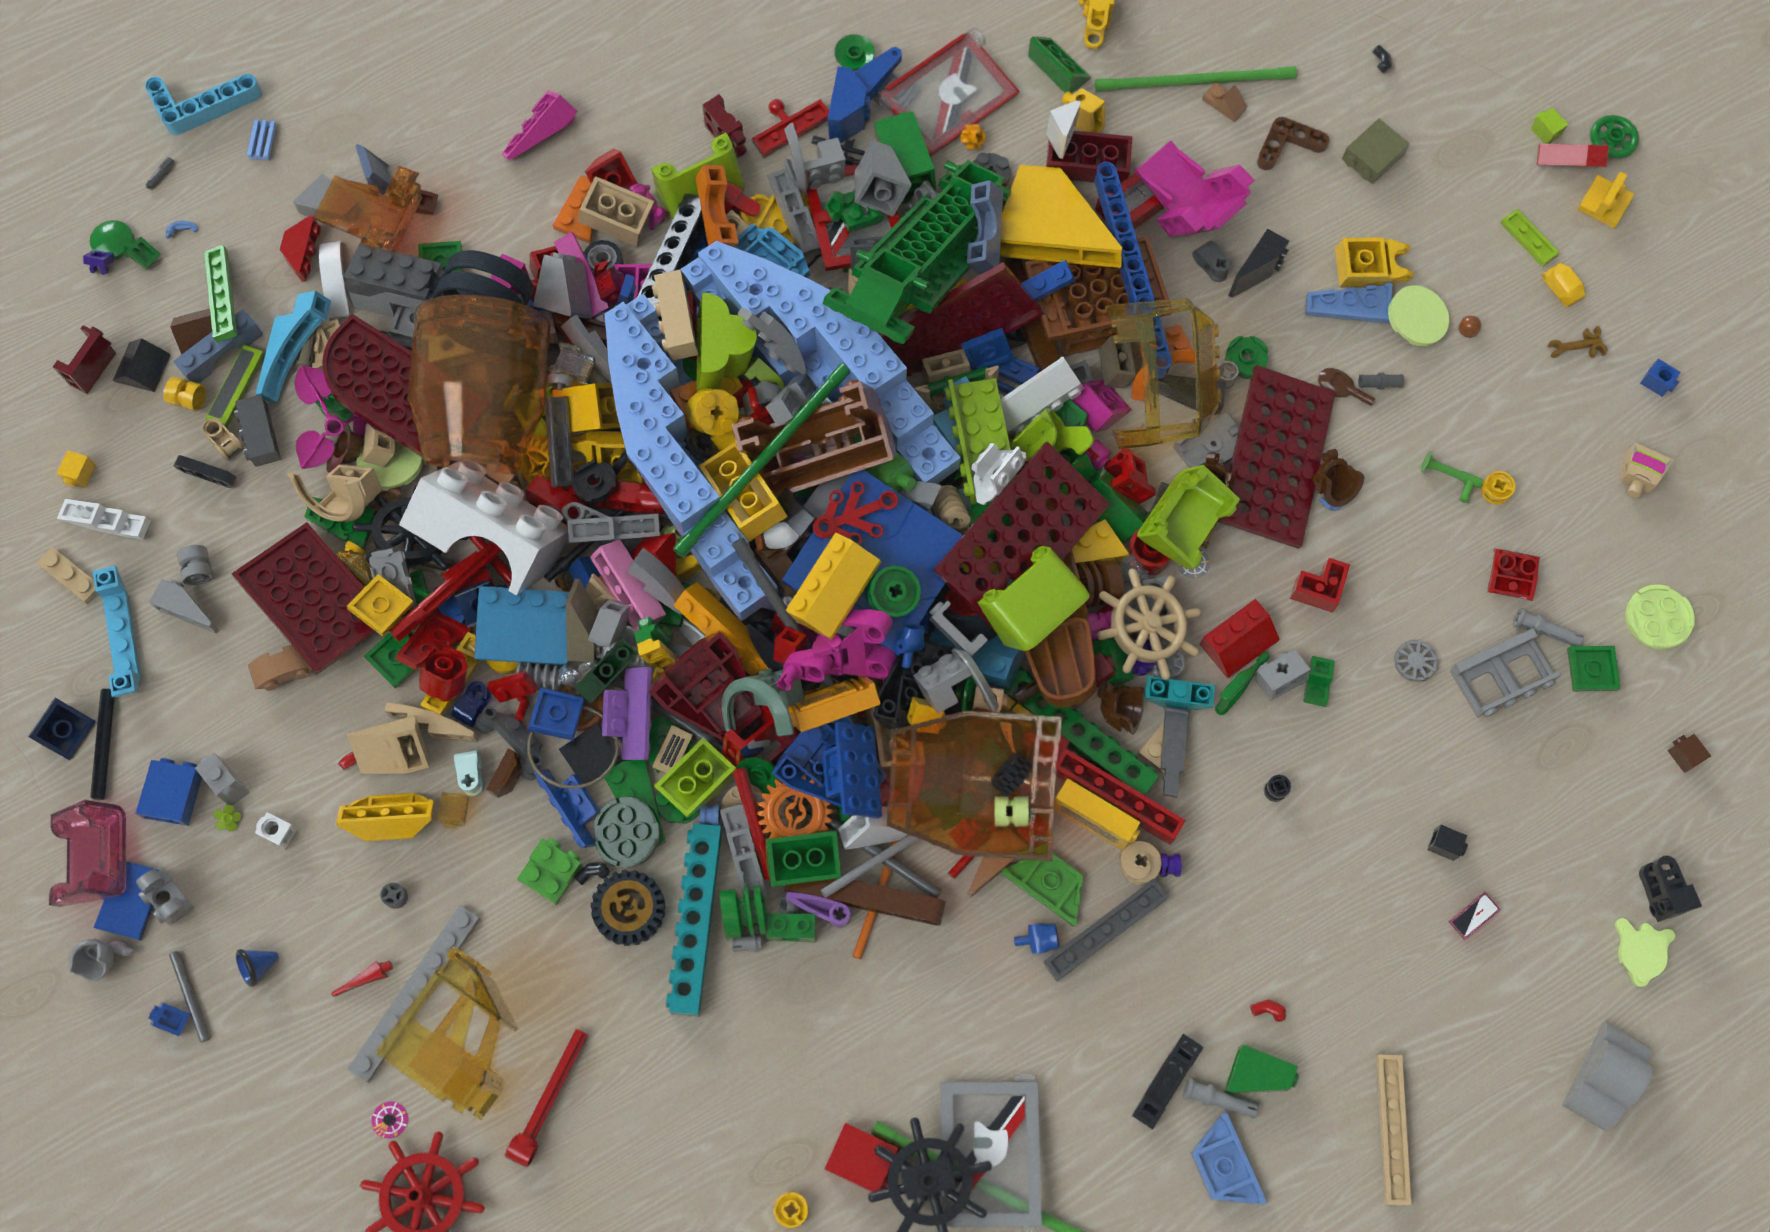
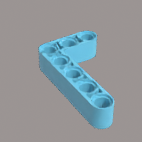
[145,74,262,135]

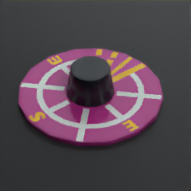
[371,1101,408,1139]

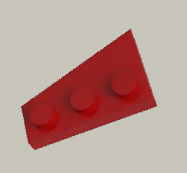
[396,610,472,670]

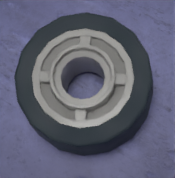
[583,240,624,273]

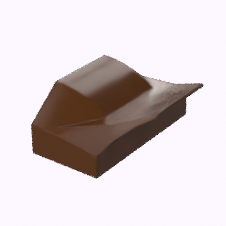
[486,748,522,798]

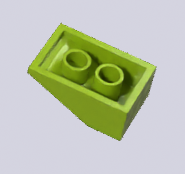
[654,738,736,818]

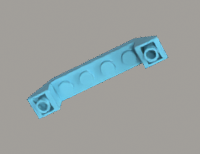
[93,566,141,698]

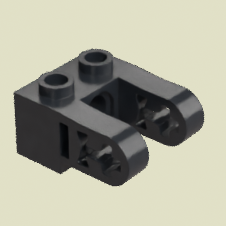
[1639,856,1702,922]

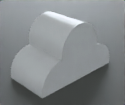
[1562,1022,1653,1131]

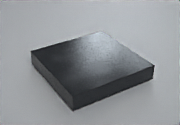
[559,724,623,784]

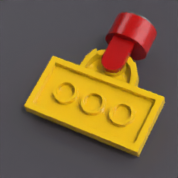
[724,181,811,244]

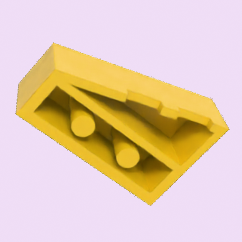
[1072,519,1130,566]

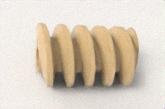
[933,485,970,532]

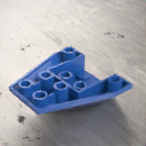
[772,716,887,807]

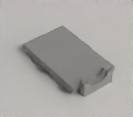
[368,546,417,611]

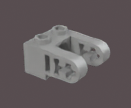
[136,869,193,926]

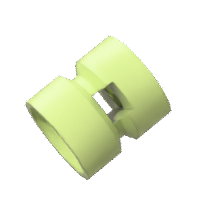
[994,796,1029,827]

